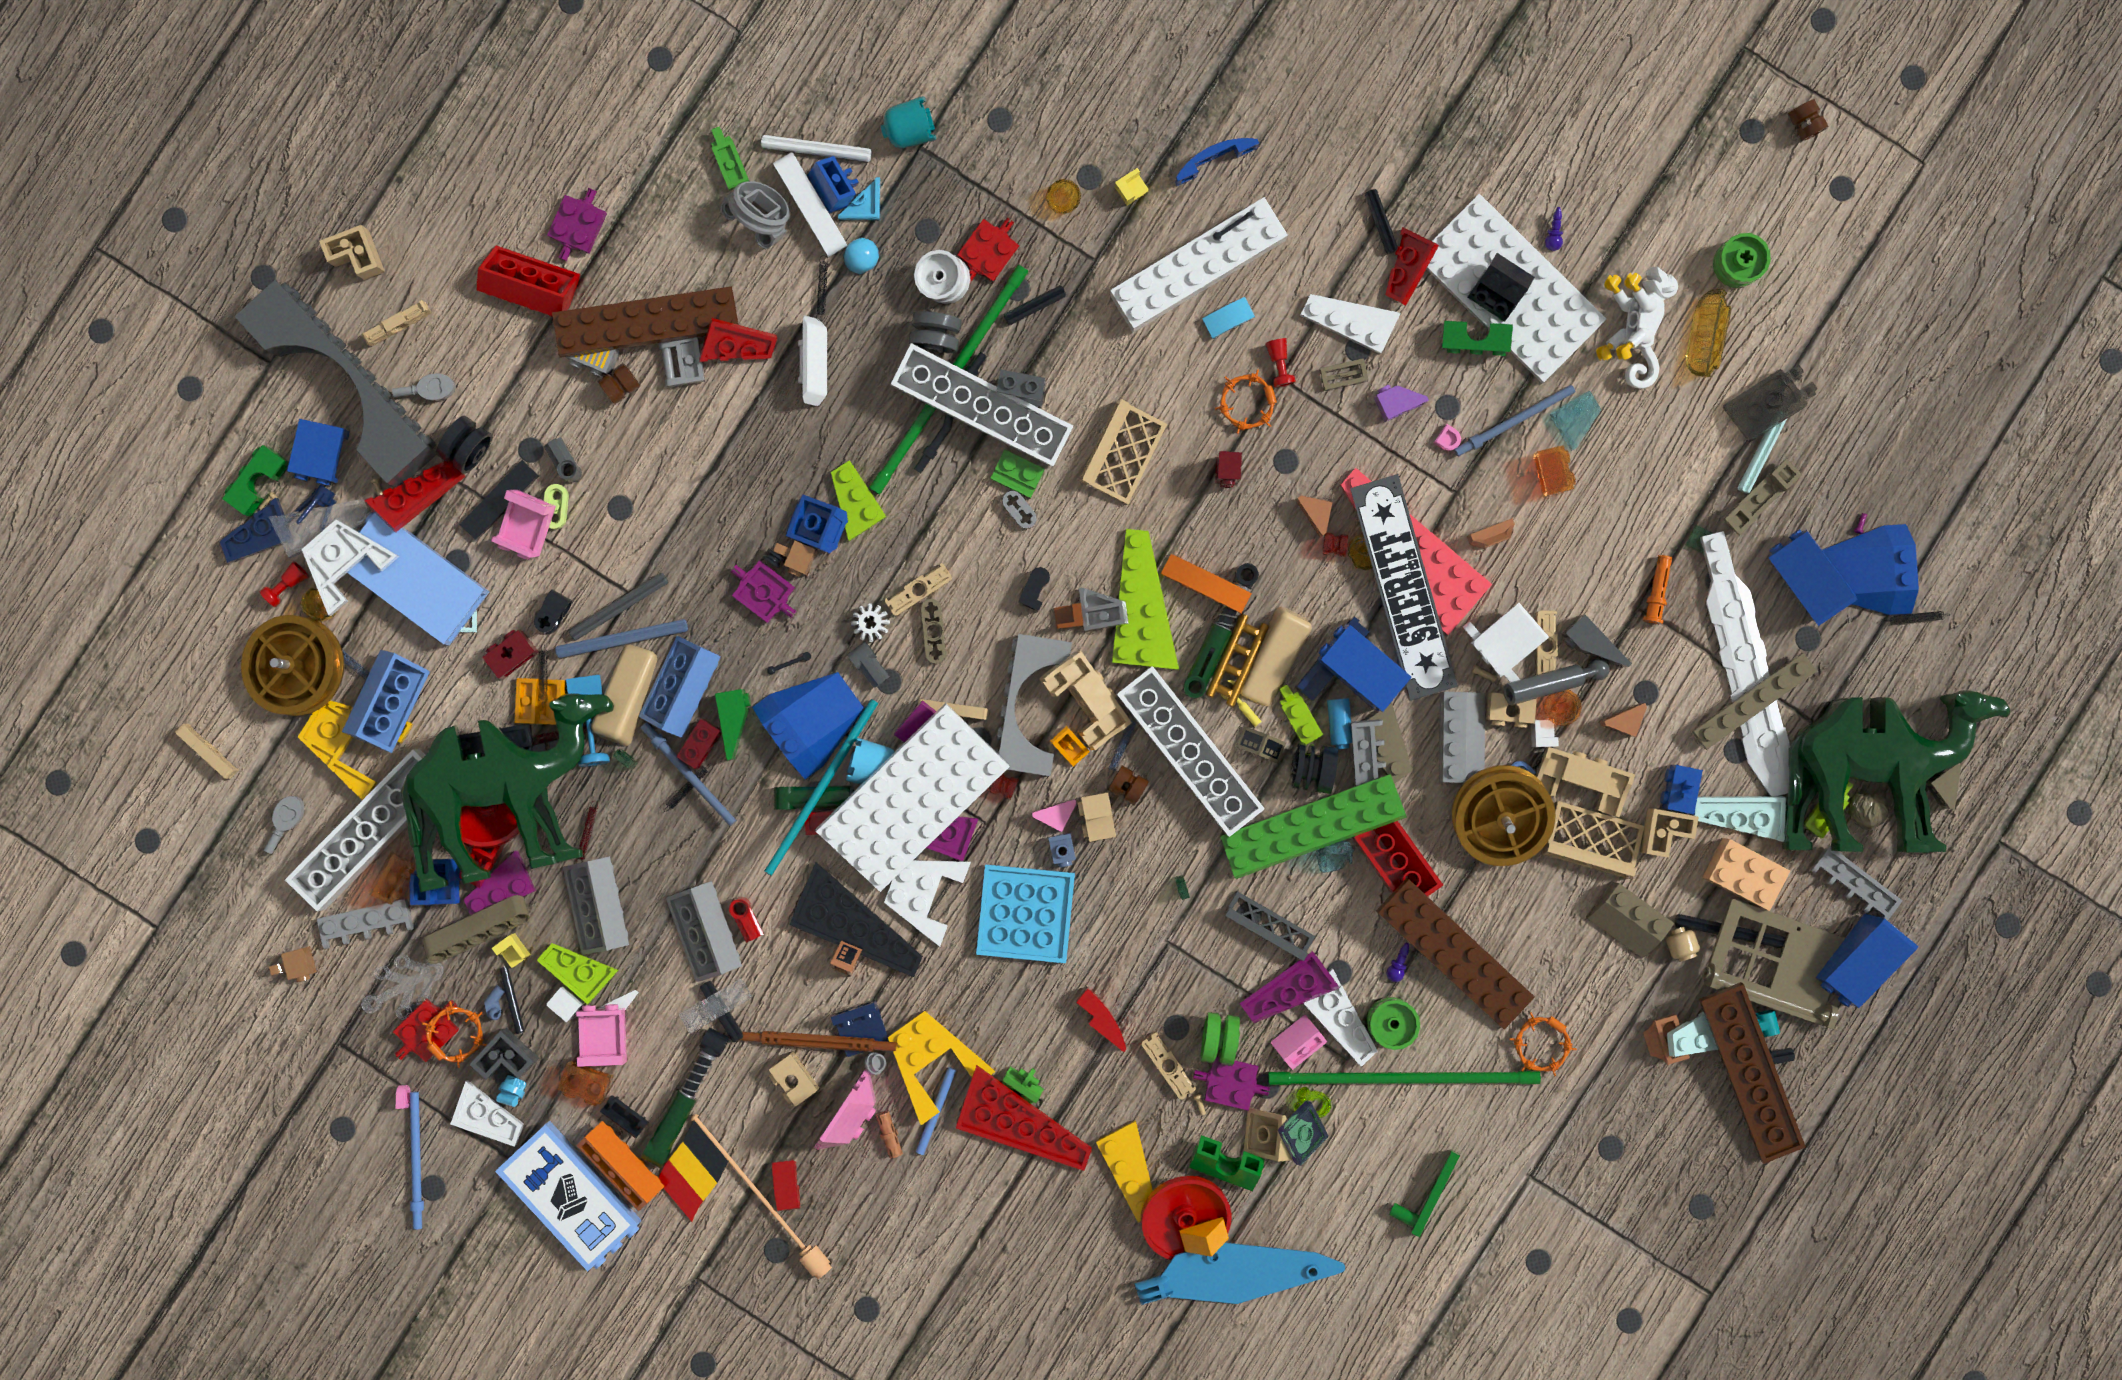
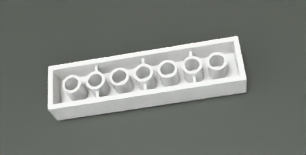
[1110,197,1288,333]
[891,343,1073,467]
[1116,666,1265,837]
[285,749,425,912]

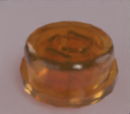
[1544,690,1582,726]

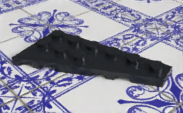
[789,862,923,977]

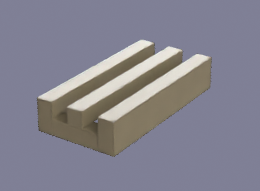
[1319,358,1369,391]

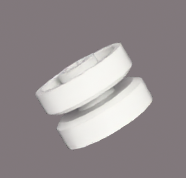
[914,250,970,304]

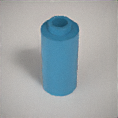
[1327,698,1352,749]

